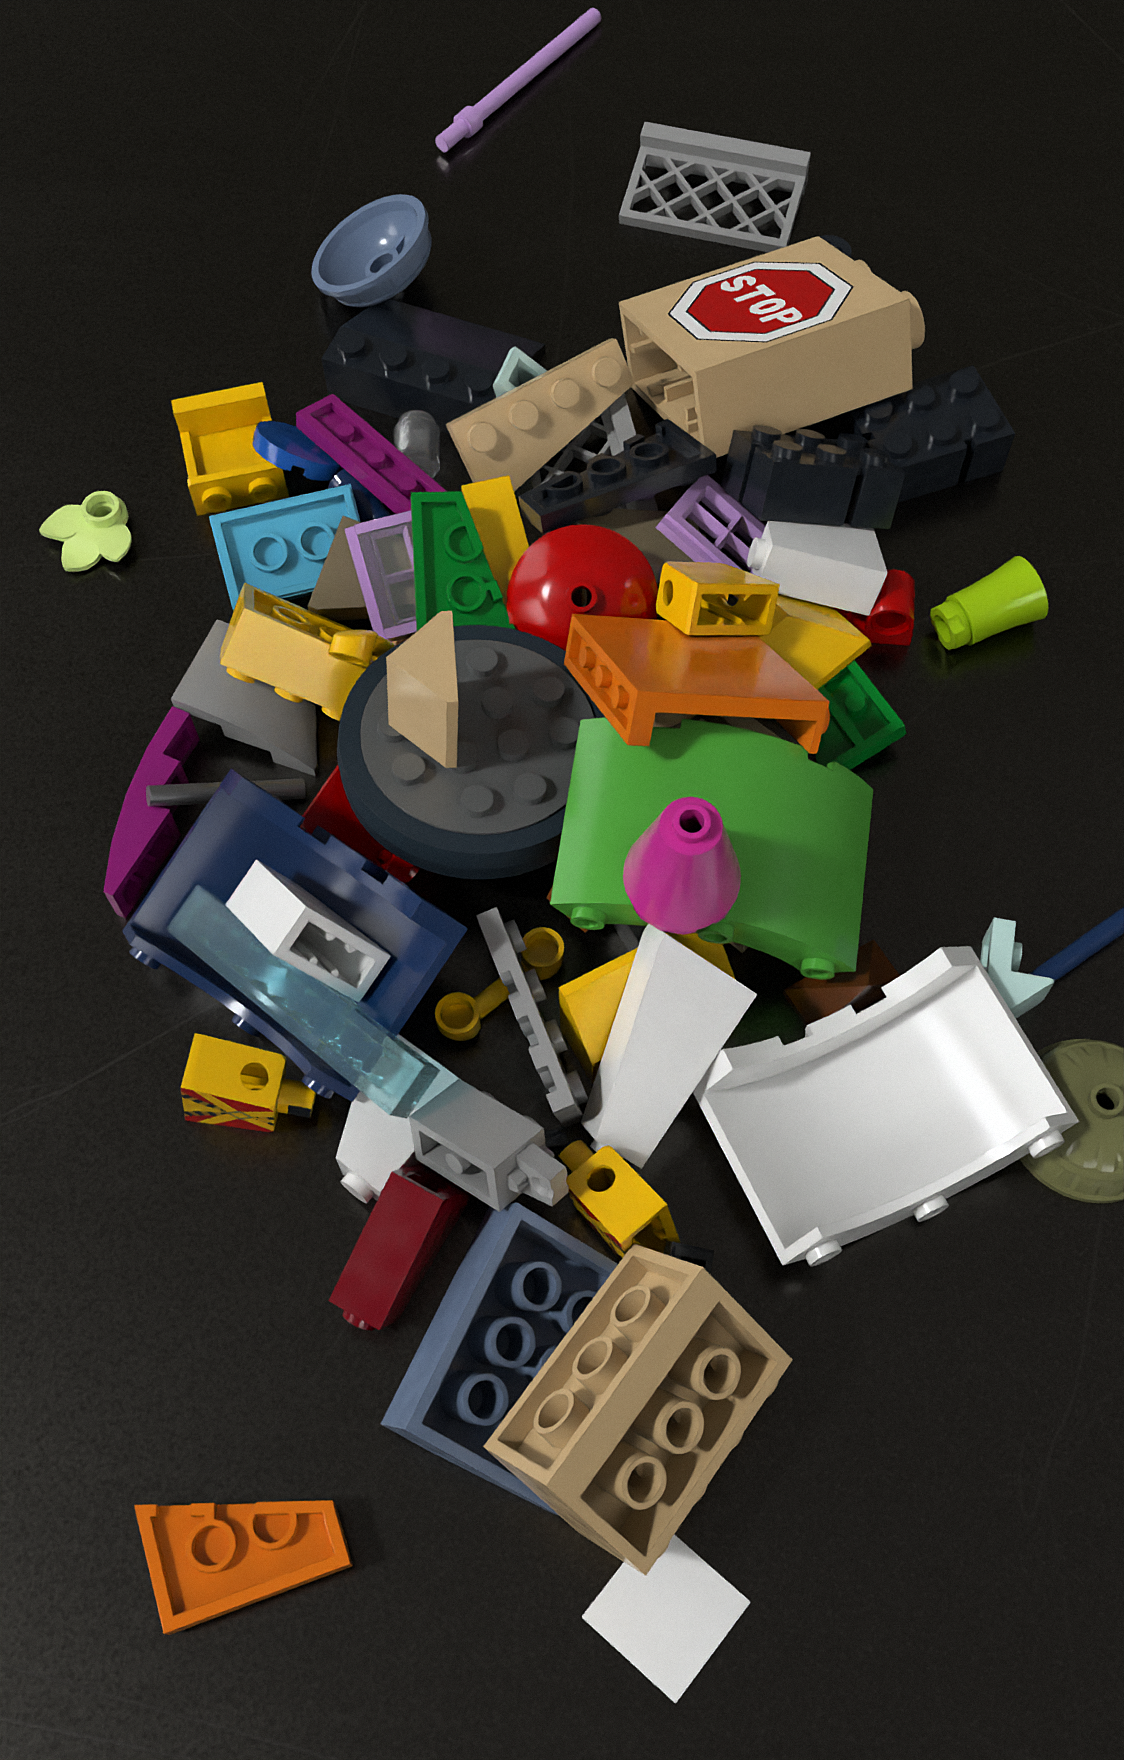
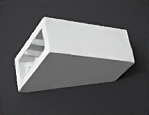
[747,521,888,616]
[225,859,391,1002]
[336,1034,461,1203]

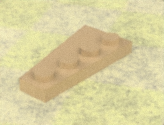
[446,338,635,491]

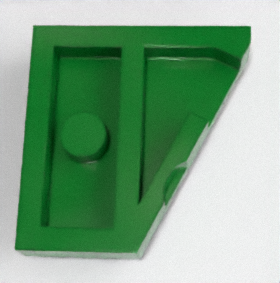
[816,660,907,770]

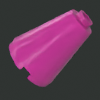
[623,797,741,935]

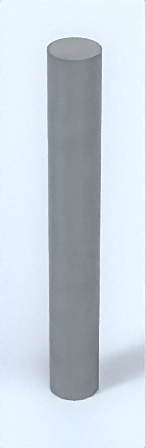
[146,778,306,807]

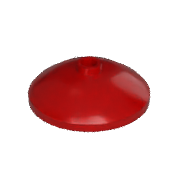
[507,524,658,651]

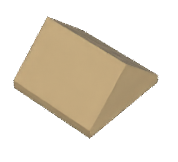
[386,611,458,768]

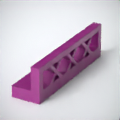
[296,394,447,514]

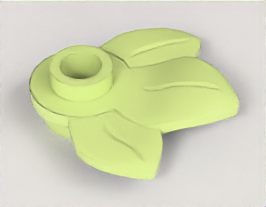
[39,491,132,572]

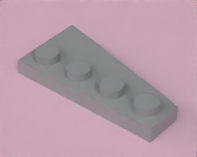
[476,907,588,1128]

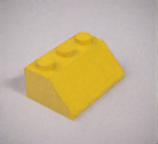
[220,583,377,721]
[559,932,736,1084]

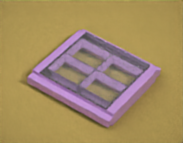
[344,510,416,642]

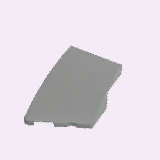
[171,619,319,776]

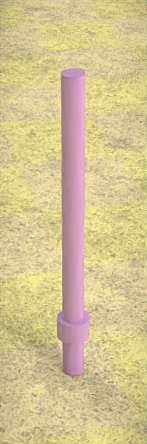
[435,8,601,152]

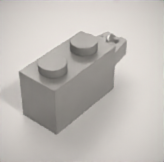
[409,1079,569,1212]

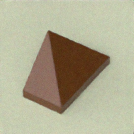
[783,939,900,1027]

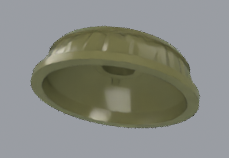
[1020,1039,1124,1203]

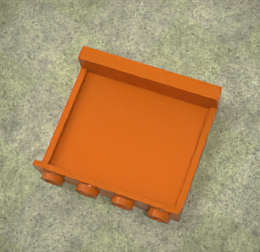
[564,614,830,754]

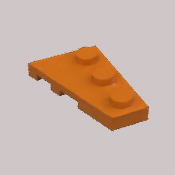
[134,1500,353,1635]

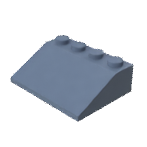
[381,1202,618,1515]

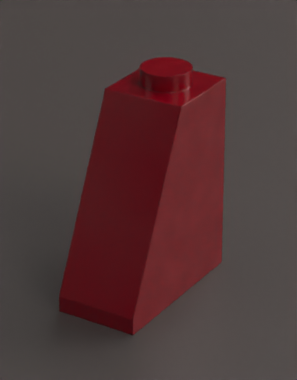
[328,1163,472,1331]

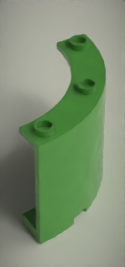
[550,717,873,980]

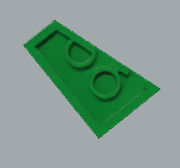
[410,491,516,632]

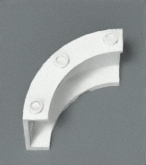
[693,946,1079,1267]

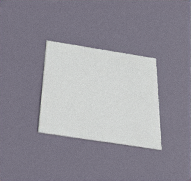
[582,1535,750,1704]

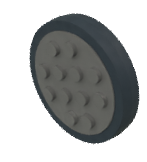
[337,625,605,879]

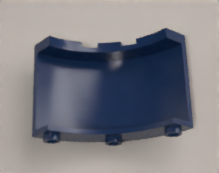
[122,768,468,1102]

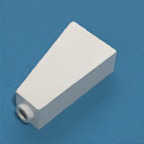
[581,924,757,1169]

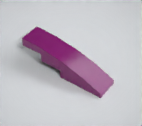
[103,706,200,919]

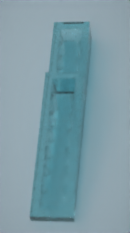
[166,885,440,1119]

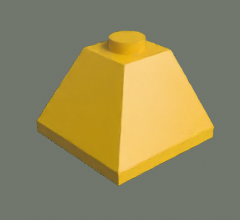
[757,594,872,690]

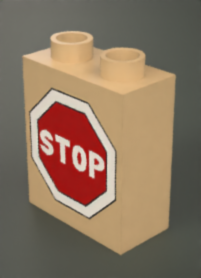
[619,236,925,458]

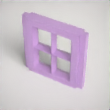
[655,475,766,599]

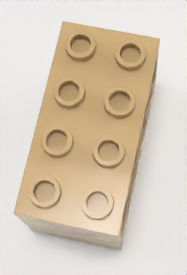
[483,1243,793,1576]

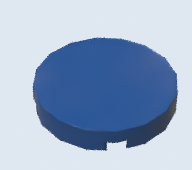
[252,421,343,481]

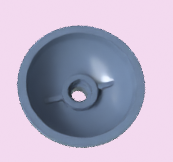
[311,194,432,308]

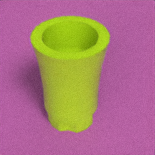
[930,556,1048,650]

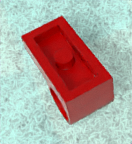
[833,569,915,646]

